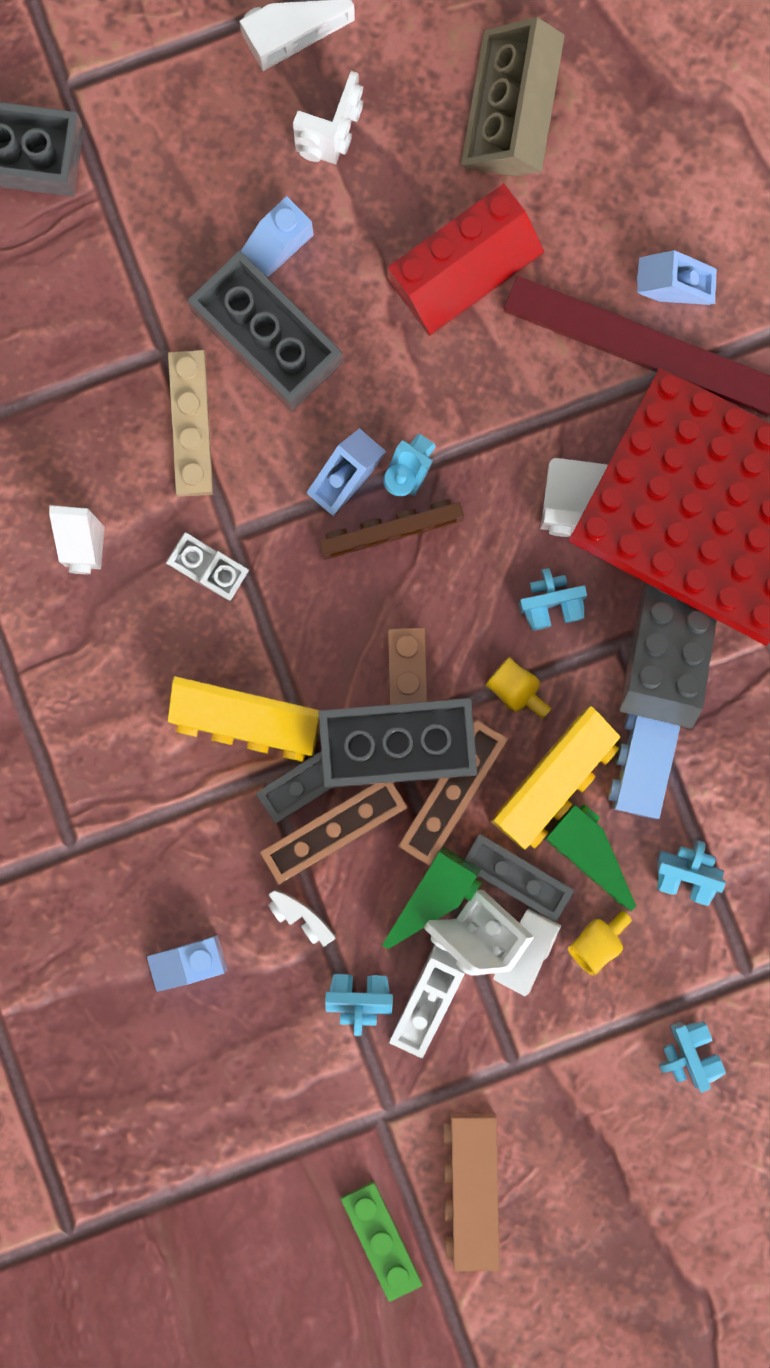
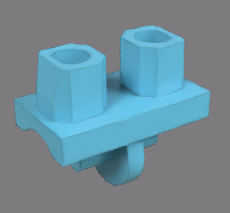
[383,434,436,496]
[518,568,587,631]
[657,840,726,906]
[325,974,393,1036]
[658,1021,726,1093]

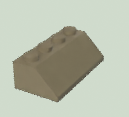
[461,17,565,177]

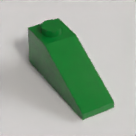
[544,804,636,911]
[382,846,482,949]

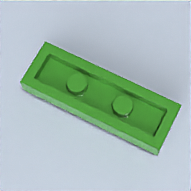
[341,1181,423,1302]

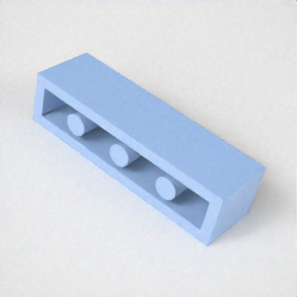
[608,713,680,819]

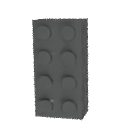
[0,102,84,197]
[187,250,343,412]
[619,582,717,729]
[319,698,477,788]

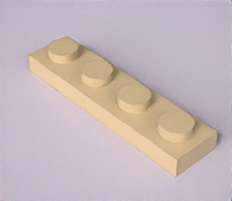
[168,350,214,497]

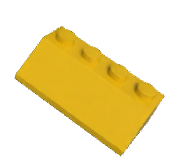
[168,676,320,762]
[490,706,620,850]

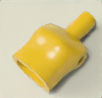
[485,656,551,719]
[567,911,632,976]

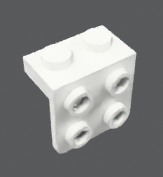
[293,71,363,165]
[540,458,608,537]
[424,890,534,975]

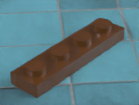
[319,499,464,560]

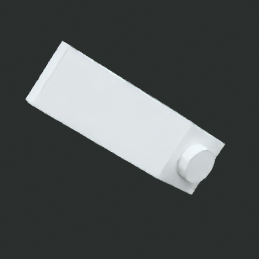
[239,0,355,71]
[49,506,105,574]
[389,944,465,1058]

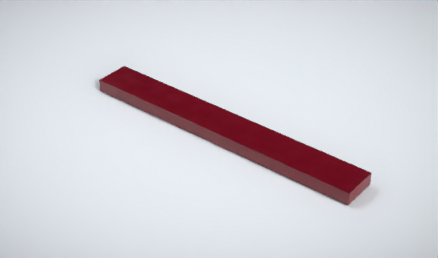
[503,275,770,417]

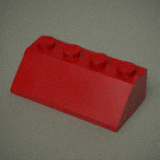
[387,183,544,336]

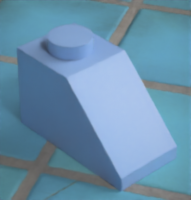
[241,196,313,278]
[637,250,717,305]
[307,428,387,516]
[147,935,228,992]

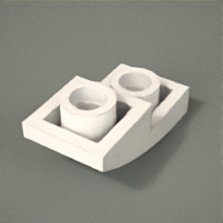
[166,532,249,601]
[268,889,337,947]
[493,909,561,996]

